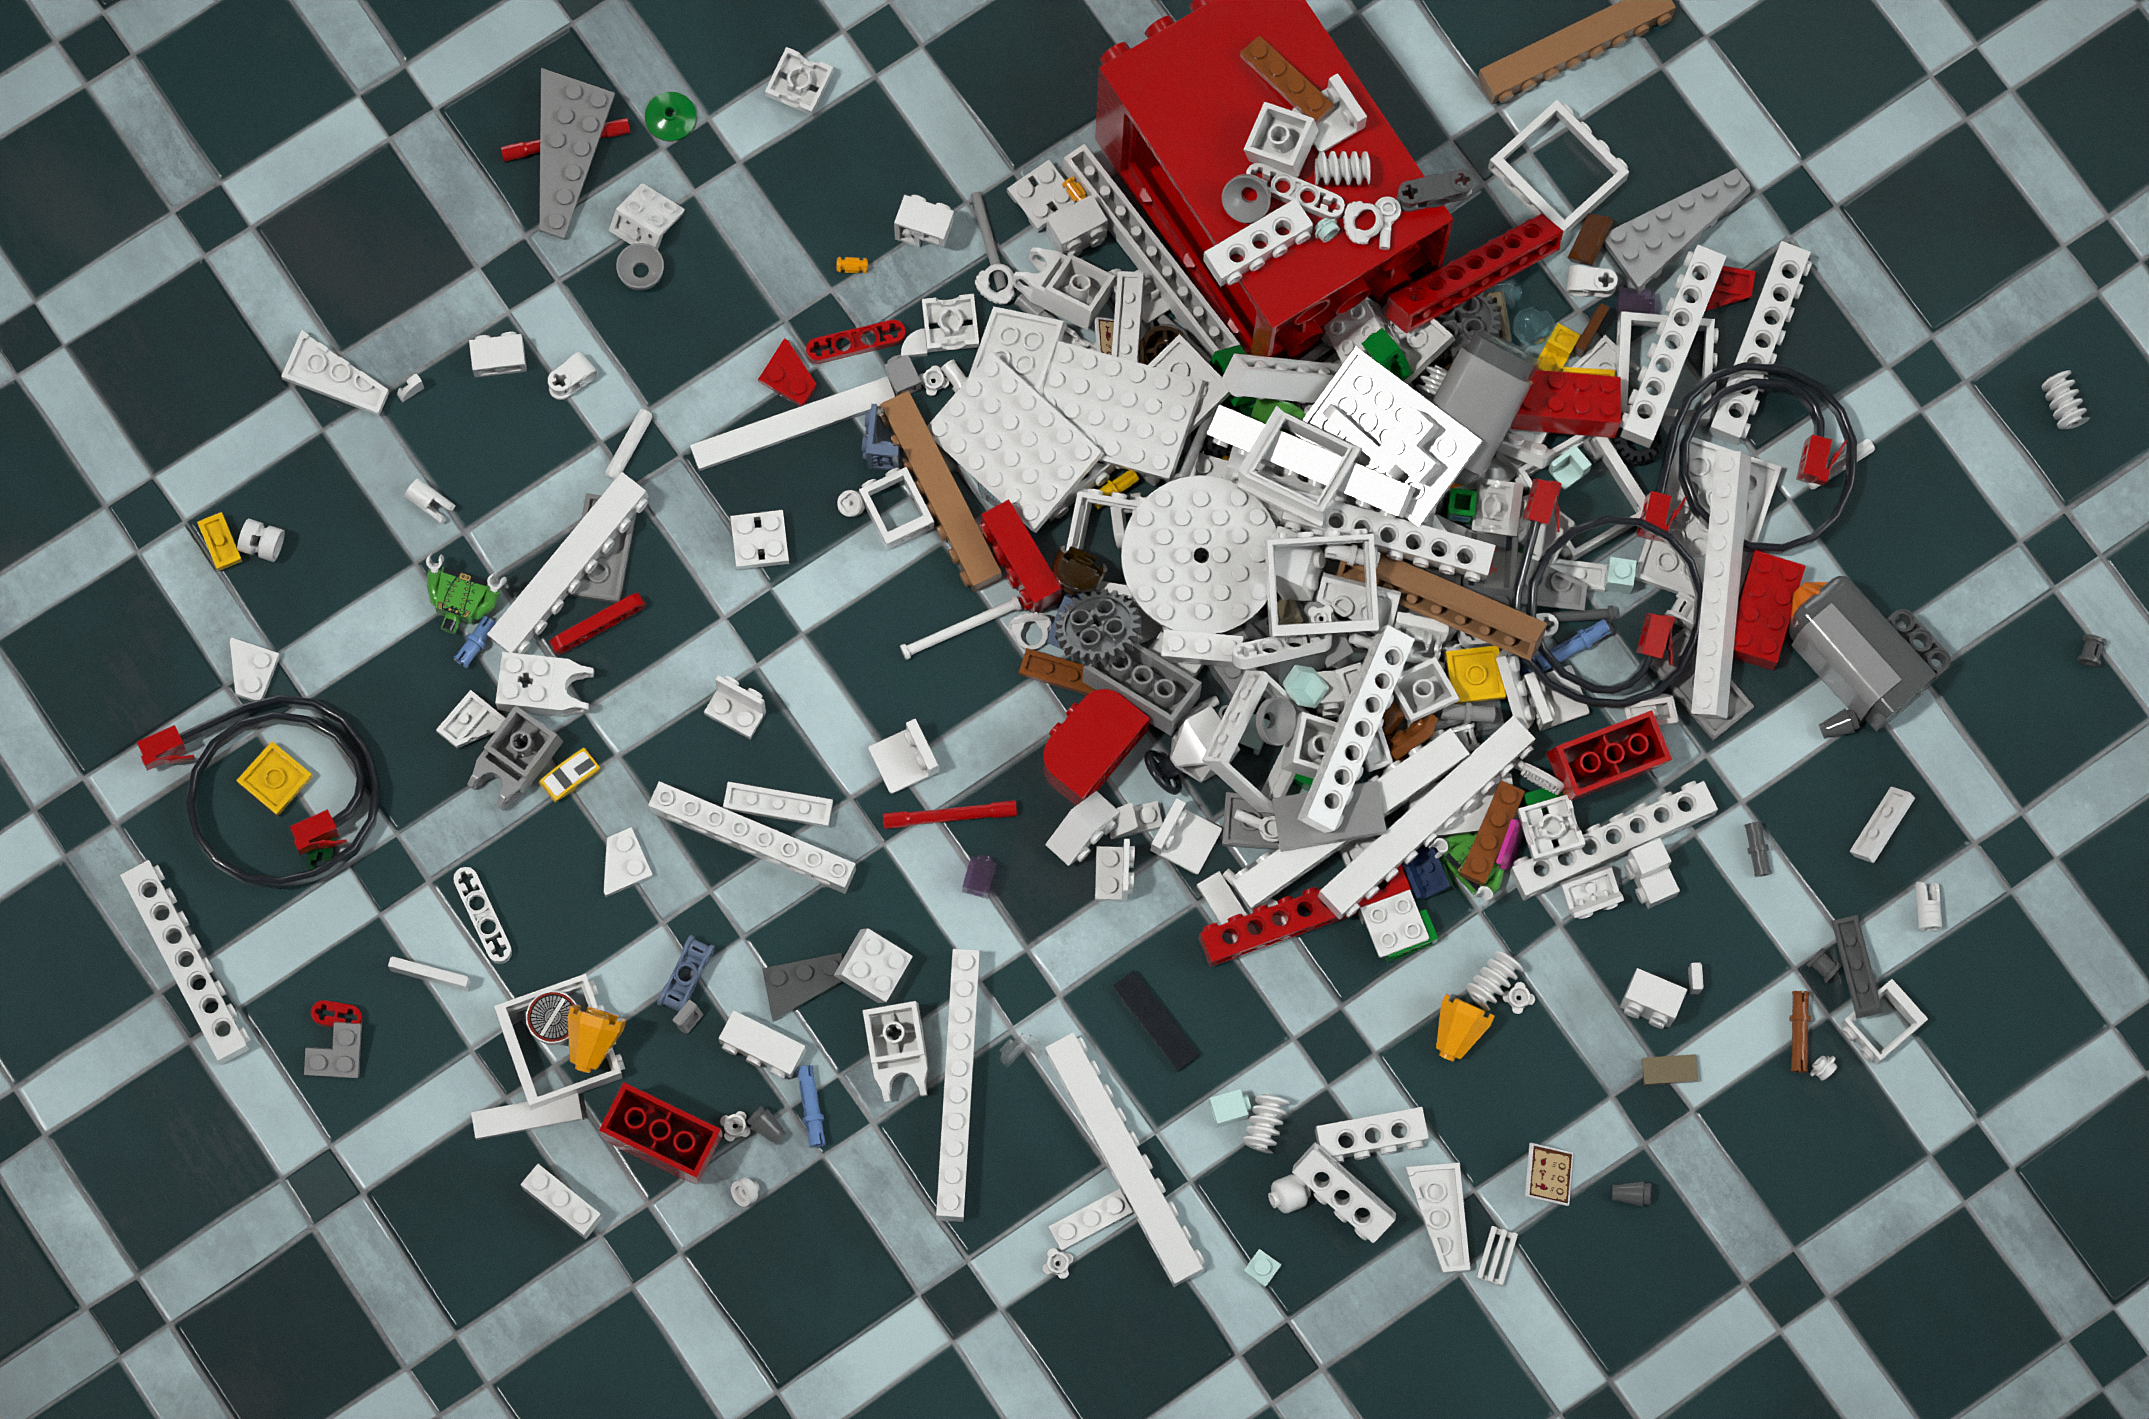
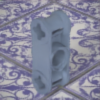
[657,935,715,1012]

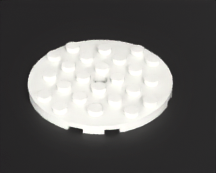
[1121,476,1276,634]

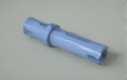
[1535,619,1611,672]
[796,1065,826,1148]

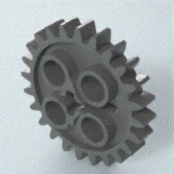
[1434,292,1501,361]
[1055,589,1142,667]

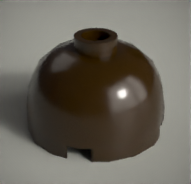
[1139,324,1193,365]
[1053,545,1108,595]

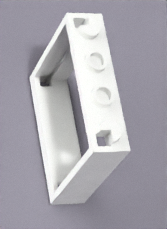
[1488,100,1629,238]
[1615,312,1718,427]
[1515,435,1645,561]
[1059,489,1145,599]
[1264,529,1379,636]
[1201,670,1310,813]
[494,974,625,1110]

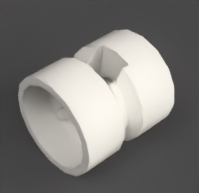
[237,518,285,562]

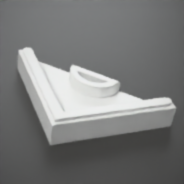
[1572,335,1640,373]

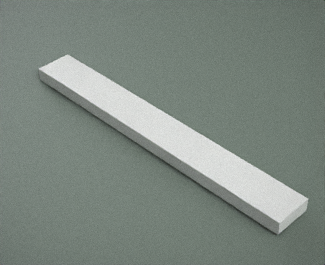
[690,376,895,471]

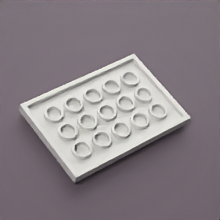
[1041,341,1205,481]
[1296,347,1483,527]
[927,351,1104,533]
[1634,433,1782,599]

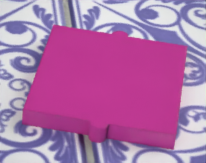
[1496,819,1524,870]

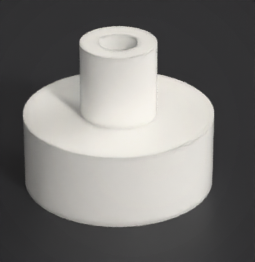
[731,1177,760,1207]

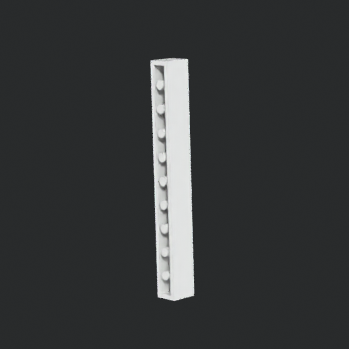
[1061,144,1240,358]
[1691,451,1751,719]
[1318,716,1535,920]
[1232,728,1469,912]
[936,949,980,1222]
[1045,1033,1205,1287]

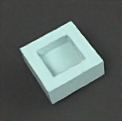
[1243,1249,1281,1288]

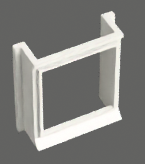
[1237,406,1364,528]

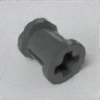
[2077,634,2107,668]
[1806,948,1842,983]

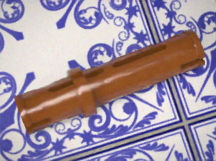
[1789,991,1811,1073]

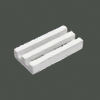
[1476,1226,1518,1286]

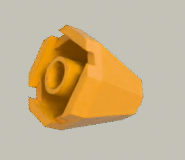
[1436,994,1495,1062]
[568,1005,626,1073]

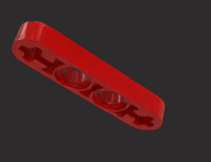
[806,320,905,364]
[549,593,646,655]

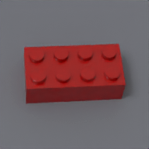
[1511,370,1621,438]
[979,499,1062,614]
[1733,550,1806,671]

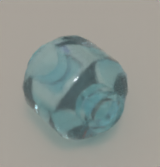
[1484,276,1522,310]

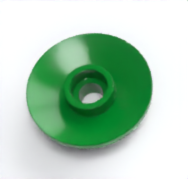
[645,92,696,142]

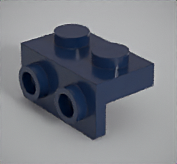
[1401,844,1454,900]

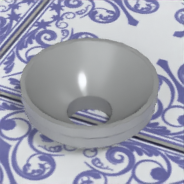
[1222,174,1271,223]
[616,243,664,290]
[1255,697,1297,746]

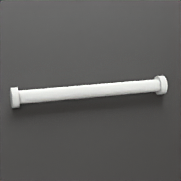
[900,595,1022,660]

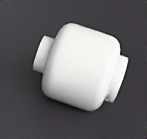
[1268,1174,1311,1213]

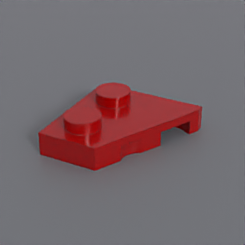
[1701,266,1756,311]
[758,338,817,407]

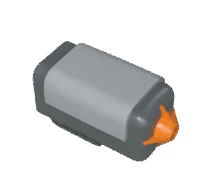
[1432,330,1541,489]
[1787,576,1951,732]

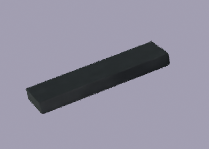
[1112,970,1199,1072]

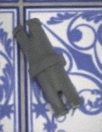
[1744,821,1772,877]

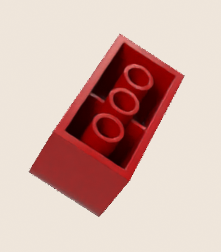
[1043,689,1150,806]
[1546,710,1672,801]
[599,1082,723,1184]

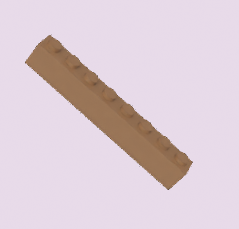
[1478,0,1676,104]
[878,390,1002,593]
[1337,546,1547,661]

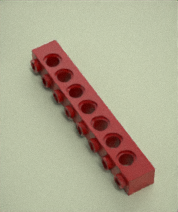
[1385,214,1563,334]
[1198,865,1411,967]

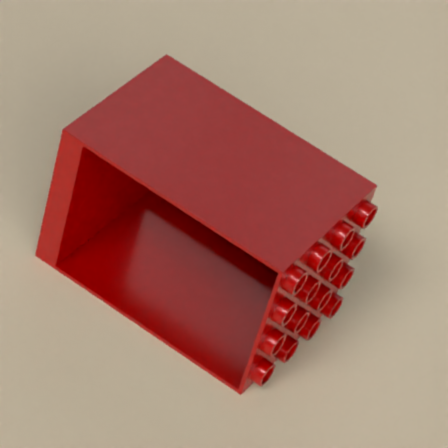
[1095,0,1453,360]

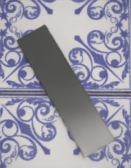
[1831,915,1883,1019]

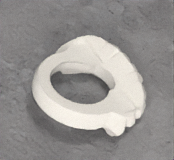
[1343,201,1383,244]
[975,263,1016,305]
[1008,612,1052,650]

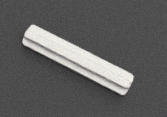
[605,409,653,480]
[1806,439,1875,490]

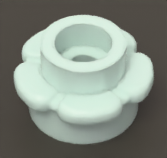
[1315,218,1340,243]

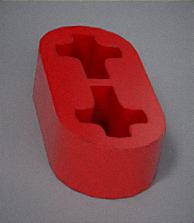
[311,1000,363,1028]

